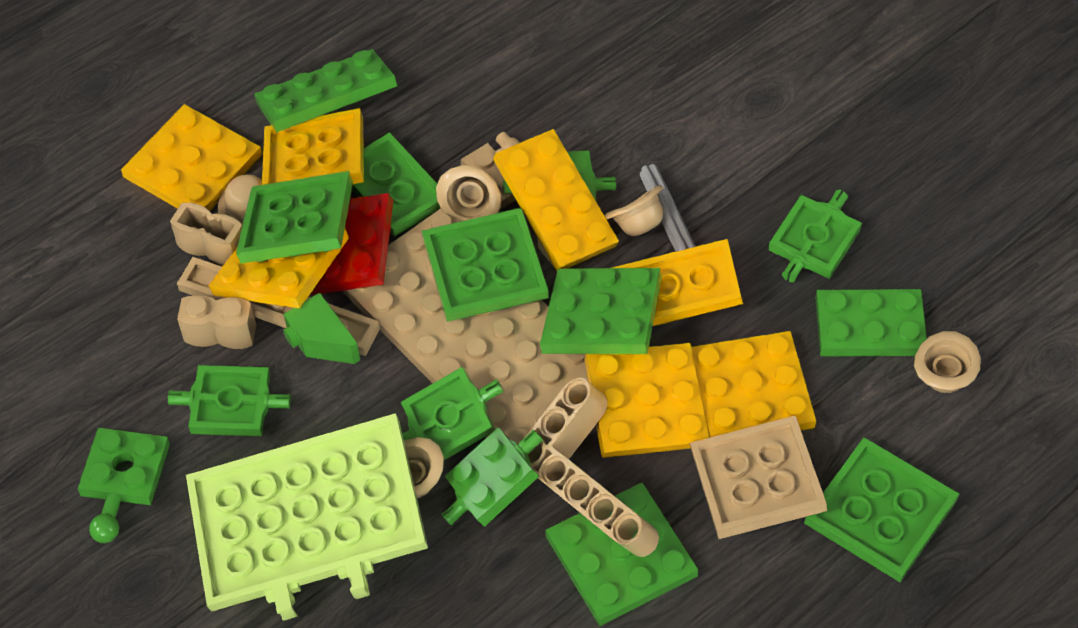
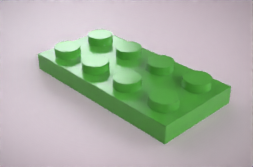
[254,49,397,133]

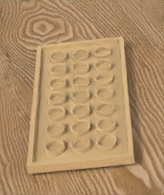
[342,209,588,444]

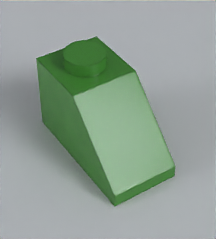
[283,293,360,364]

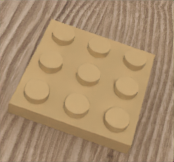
[690,416,827,539]

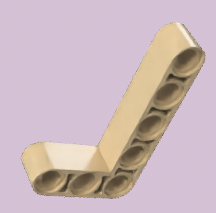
[525,378,659,557]

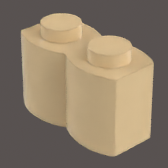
[170,203,242,266]
[177,295,257,349]

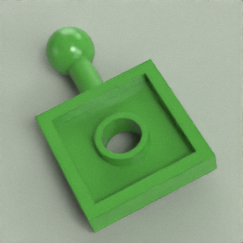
[78,428,170,543]

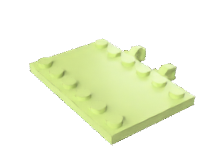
[186,413,428,621]

